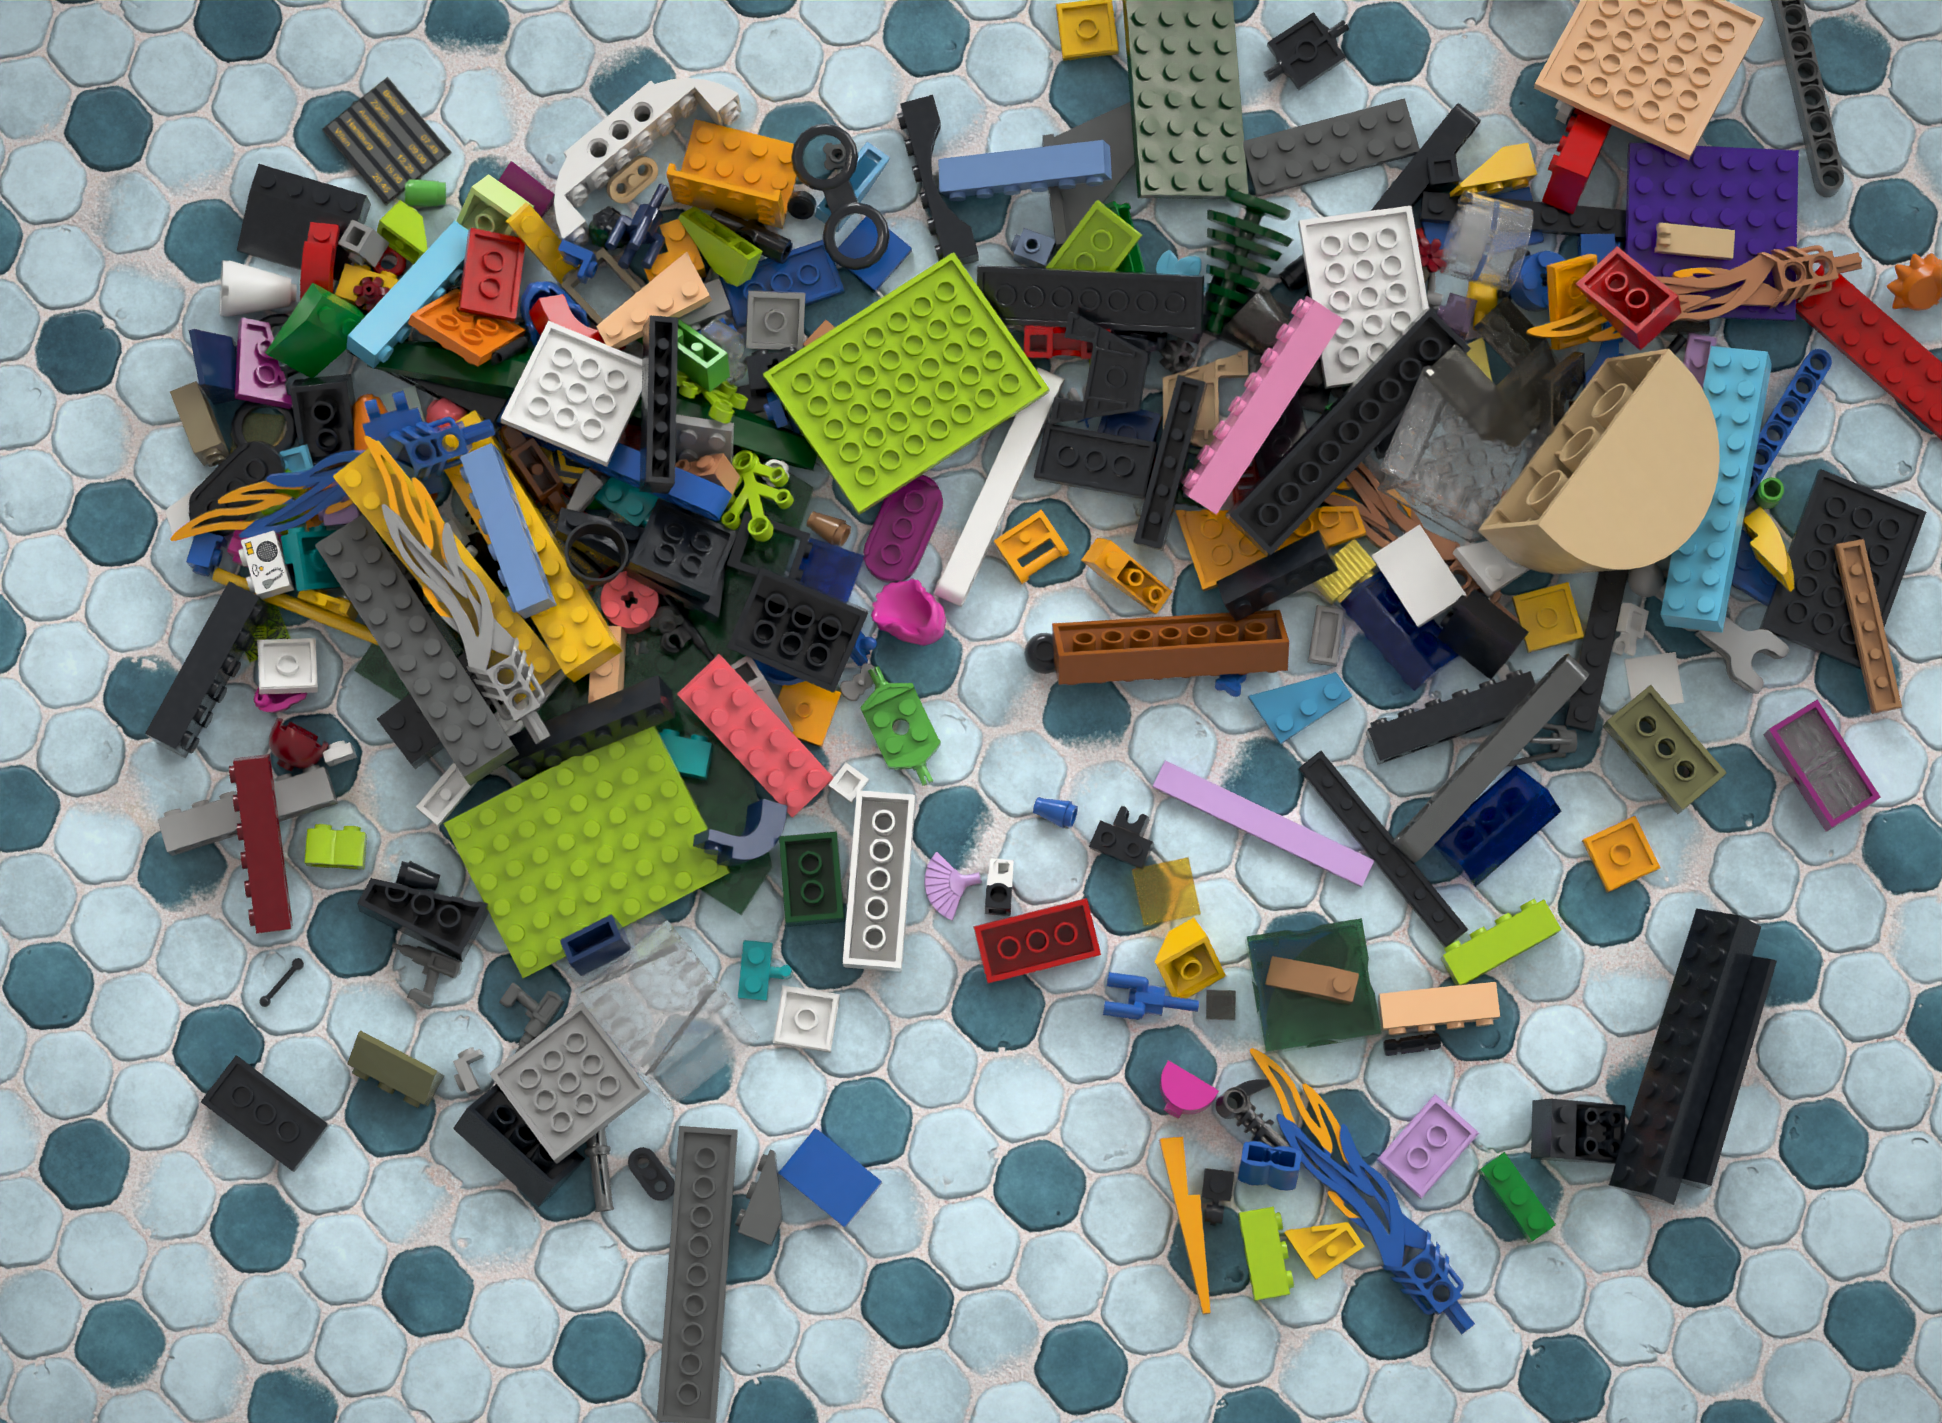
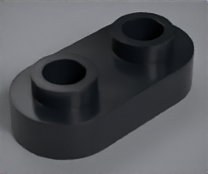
[628,1147,675,1201]

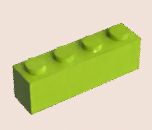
[1440,898,1562,986]

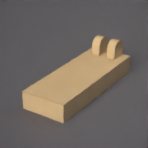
[1654,223,1735,260]

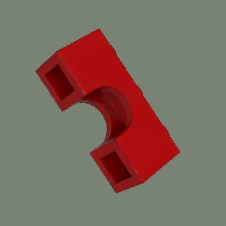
[1024,325,1110,359]

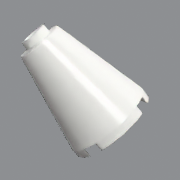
[219,260,297,317]

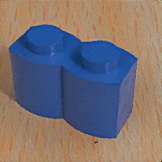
[1238,1141,1302,1191]

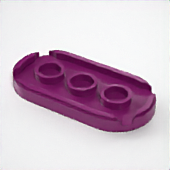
[863,474,943,583]

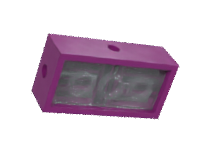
[1763,699,1881,832]

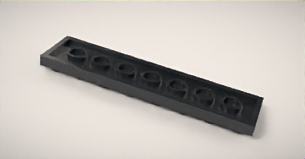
[977,265,1204,334]

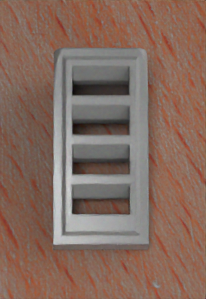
[566,469,603,513]

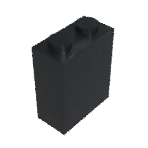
[1437,589,1529,680]

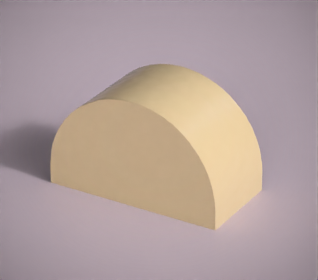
[1478,349,1720,574]

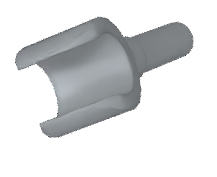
[1427,273,1443,310]

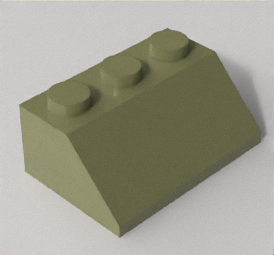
[347,1030,444,1108]

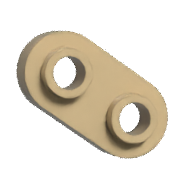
[606,155,658,204]

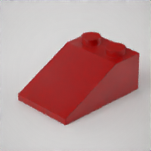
[1576,247,1682,351]

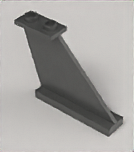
[1042,102,1135,252]

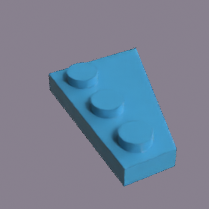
[1248,672,1352,745]

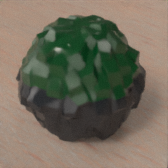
[589,206,630,251]

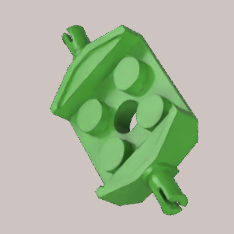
[860,666,941,786]

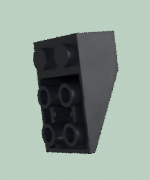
[1531,1098,1625,1164]

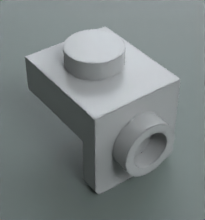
[453,1047,485,1096]

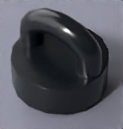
[787,191,817,220]

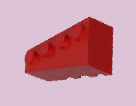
[1542,108,1612,214]

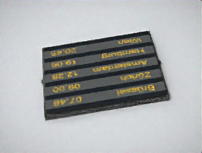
[322,77,451,206]

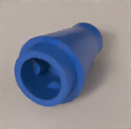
[1033,797,1078,828]

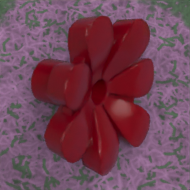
[1418,238,1449,273]
[353,277,390,313]

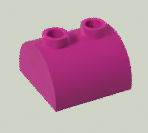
[1160,1060,1219,1119]

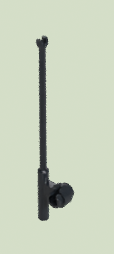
[660,595,715,662]

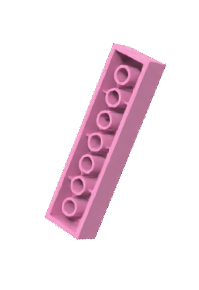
[1181,296,1344,515]

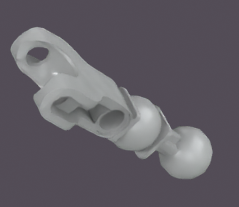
[1628,563,1789,694]

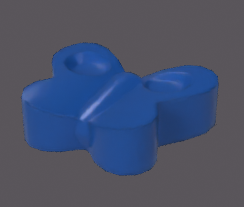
[1215,674,1247,697]

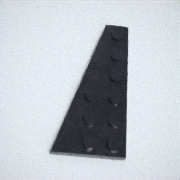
[555,507,728,624]

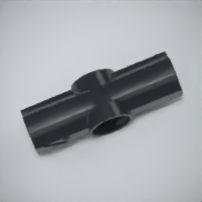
[710,208,793,264]

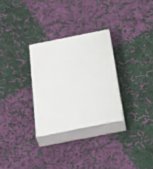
[1371,524,1467,628]

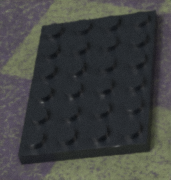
[1759,469,1927,670]

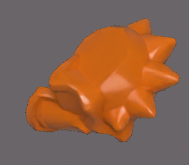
[1887,253,1942,311]

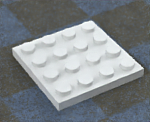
[501,321,642,467]

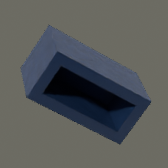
[560,914,633,976]

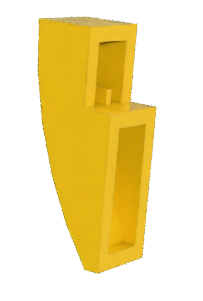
[1743,506,1795,591]

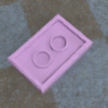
[1377,1094,1479,1199]

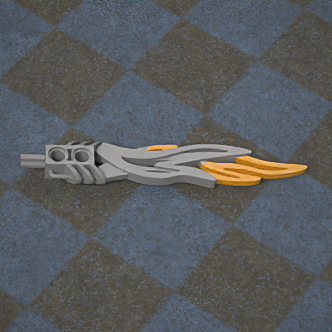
[364,436,551,744]

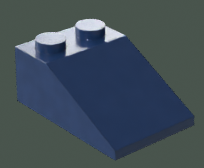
[189,329,239,405]

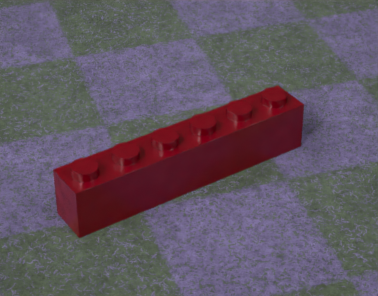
[229,754,293,934]

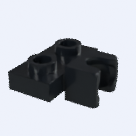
[1089,806,1154,870]

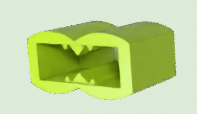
[304,824,367,870]

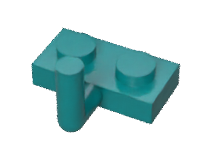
[738,940,793,1002]

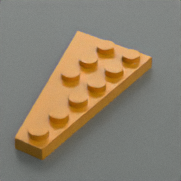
[1175,506,1367,592]

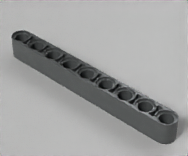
[1771,0,1844,197]
[1393,654,1589,863]

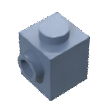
[1010,228,1056,268]

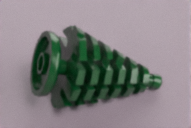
[1206,189,1294,335]

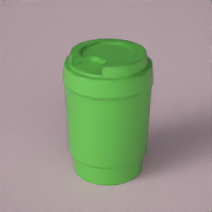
[405,179,446,207]
[1753,477,1784,509]

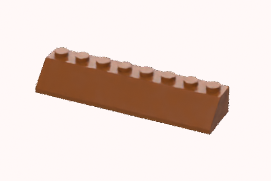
[1052,610,1289,685]

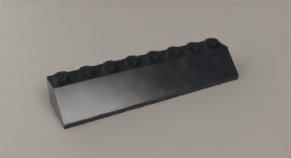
[1681,956,1777,1190]

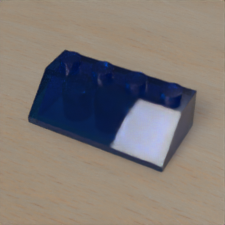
[1340,571,1460,691]
[1434,765,1562,887]

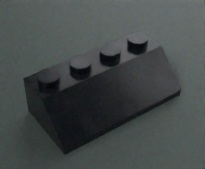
[453,1083,585,1207]

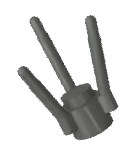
[1507,723,1577,767]

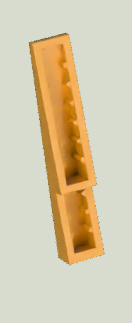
[1159,1137,1211,1314]

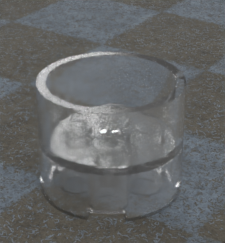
[1440,190,1533,292]

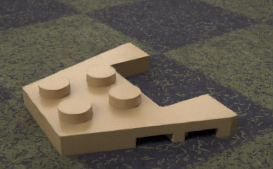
[1163,350,1248,448]

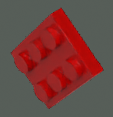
[458,228,525,322]

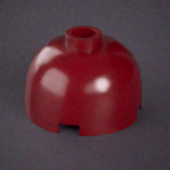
[269,718,329,771]

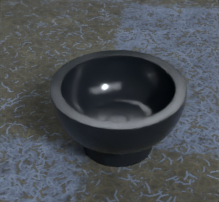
[1024,633,1056,674]

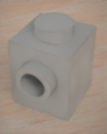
[338,219,389,267]

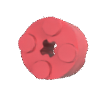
[600,571,661,634]

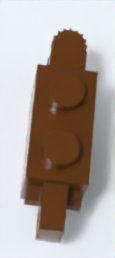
[499,425,567,514]

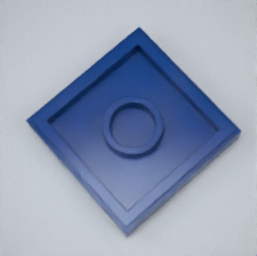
[838,216,912,292]

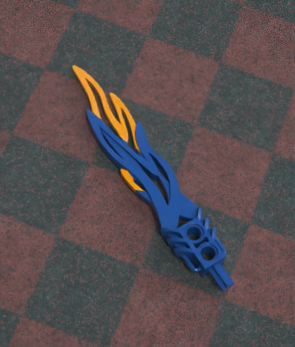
[170,417,496,541]
[1250,1048,1475,1335]

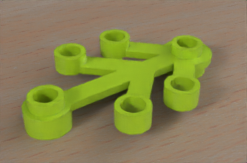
[677,370,748,423]
[722,450,794,542]

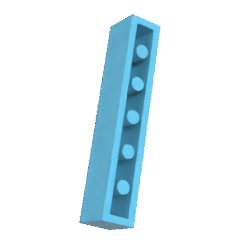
[347,220,469,369]

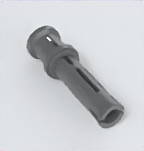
[584,1125,614,1212]

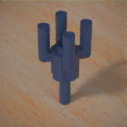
[605,184,669,269]

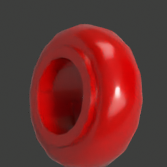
[372,246,407,278]

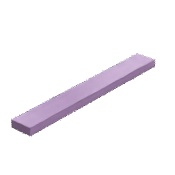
[1152,760,1375,888]

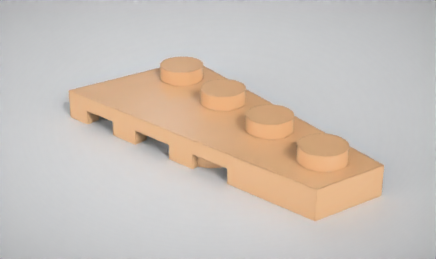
[596,252,712,349]

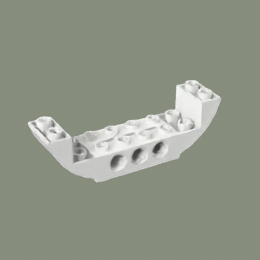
[554,78,742,248]

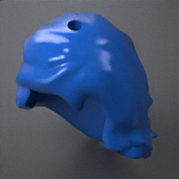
[519,281,590,347]

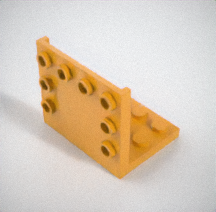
[666,119,797,229]

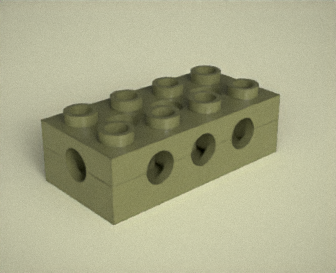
[1603,685,1727,814]

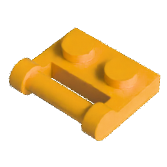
[994,509,1070,584]

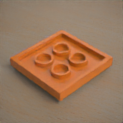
[408,288,526,366]

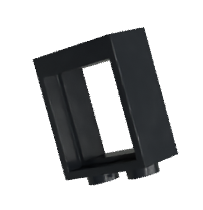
[726,511,813,581]

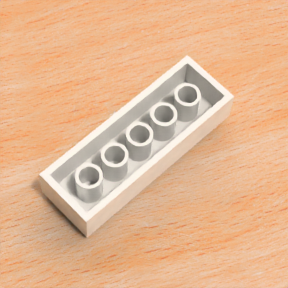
[843,790,916,972]

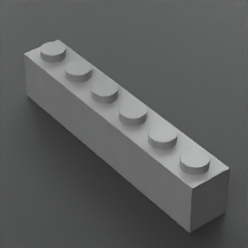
[157,765,338,856]

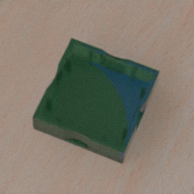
[1245,918,1382,1055]

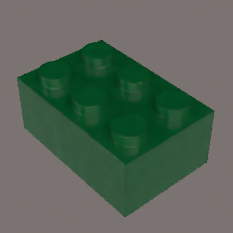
[779,831,845,927]

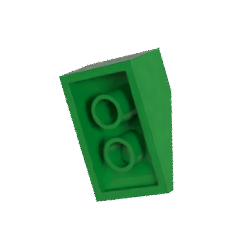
[265,283,365,378]

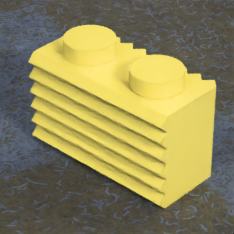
[1313,539,1377,605]

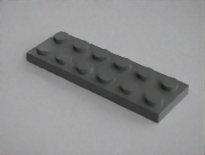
[1243,98,1420,197]

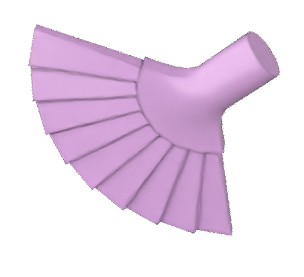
[925,852,982,921]

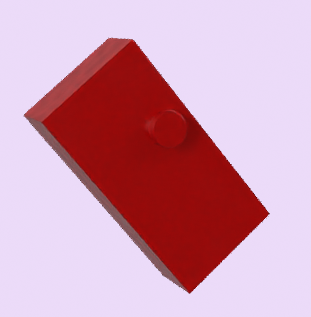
[973,898,1101,983]

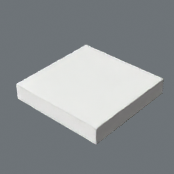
[257,638,318,694]
[773,985,840,1053]

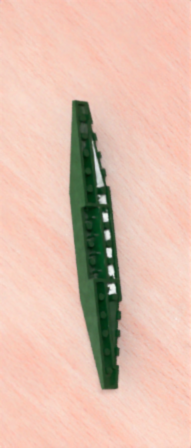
[367,341,817,471]

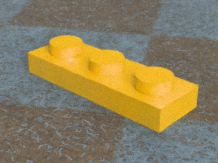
[505,202,581,284]

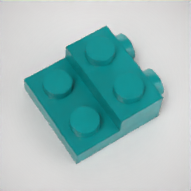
[594,477,671,528]
[281,525,341,591]

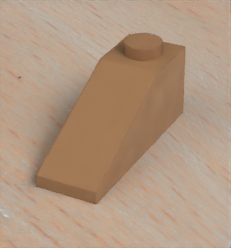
[1265,956,1359,1006]

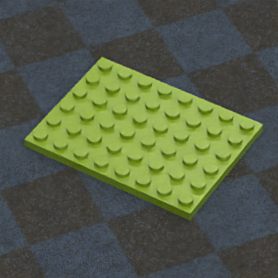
[763,252,1050,515]
[443,726,730,978]

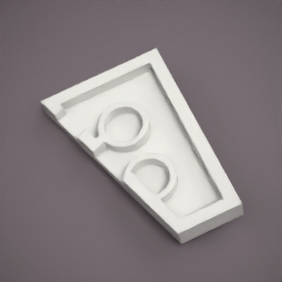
[1453,541,1530,597]

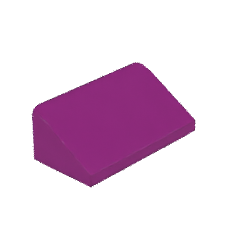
[498,161,555,218]

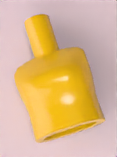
[1464,276,1499,331]

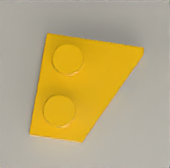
[297,589,358,621]

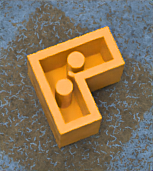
[642,219,707,282]

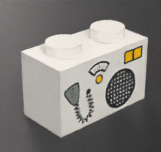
[239,531,294,599]

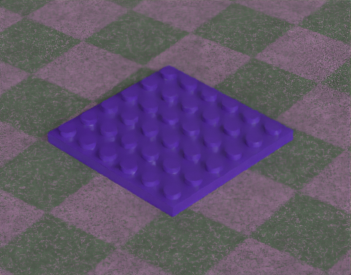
[1625,143,1799,322]

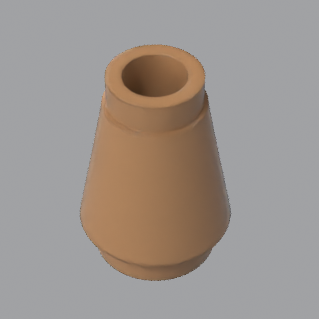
[806,511,851,547]

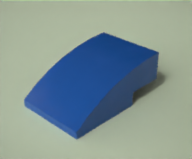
[778,1128,882,1228]

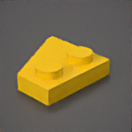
[1284,1222,1365,1280]

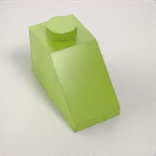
[377,200,428,264]

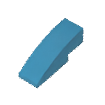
[815,142,890,233]

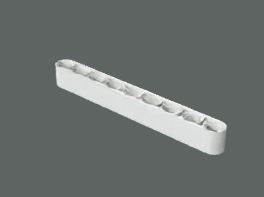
[935,367,1065,607]

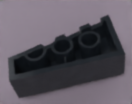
[357,878,489,962]

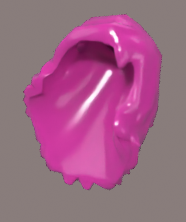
[871,578,947,646]

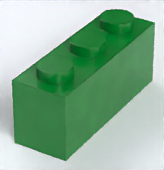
[1478,1152,1556,1243]

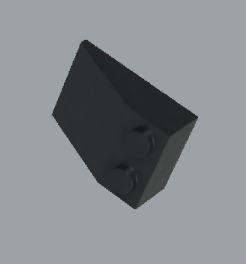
[290,374,355,468]

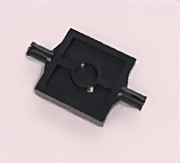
[1263,12,1349,90]

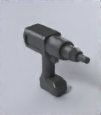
[392,943,462,1006]
[499,982,565,1053]

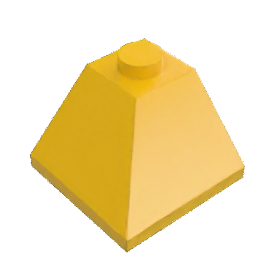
[1154,917,1226,999]

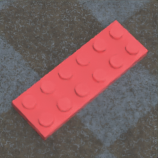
[677,654,834,818]

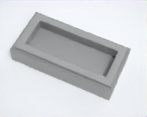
[1308,605,1345,667]

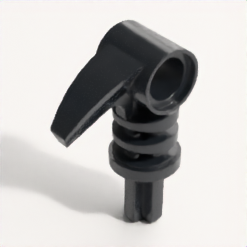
[1215,1079,1290,1148]

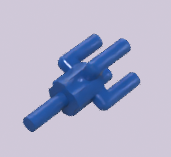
[1103,972,1199,1020]

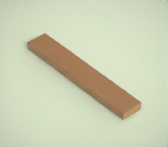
[1834,539,1902,714]

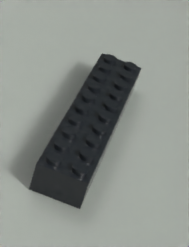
[1225,308,1471,556]
[1609,908,1761,1205]

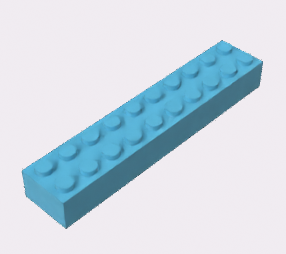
[1660,346,1772,633]

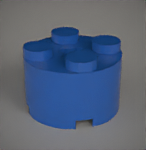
[1508,250,1565,311]

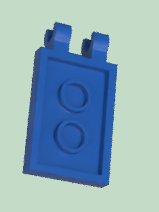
[362,390,444,495]

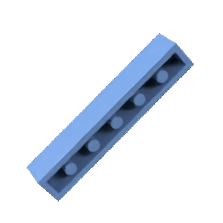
[938,140,1112,201]
[460,443,557,619]

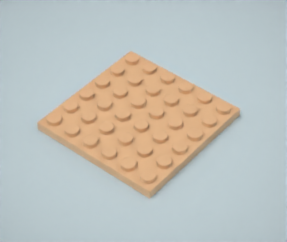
[1534,0,1764,160]

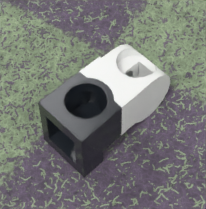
[985,858,1014,916]

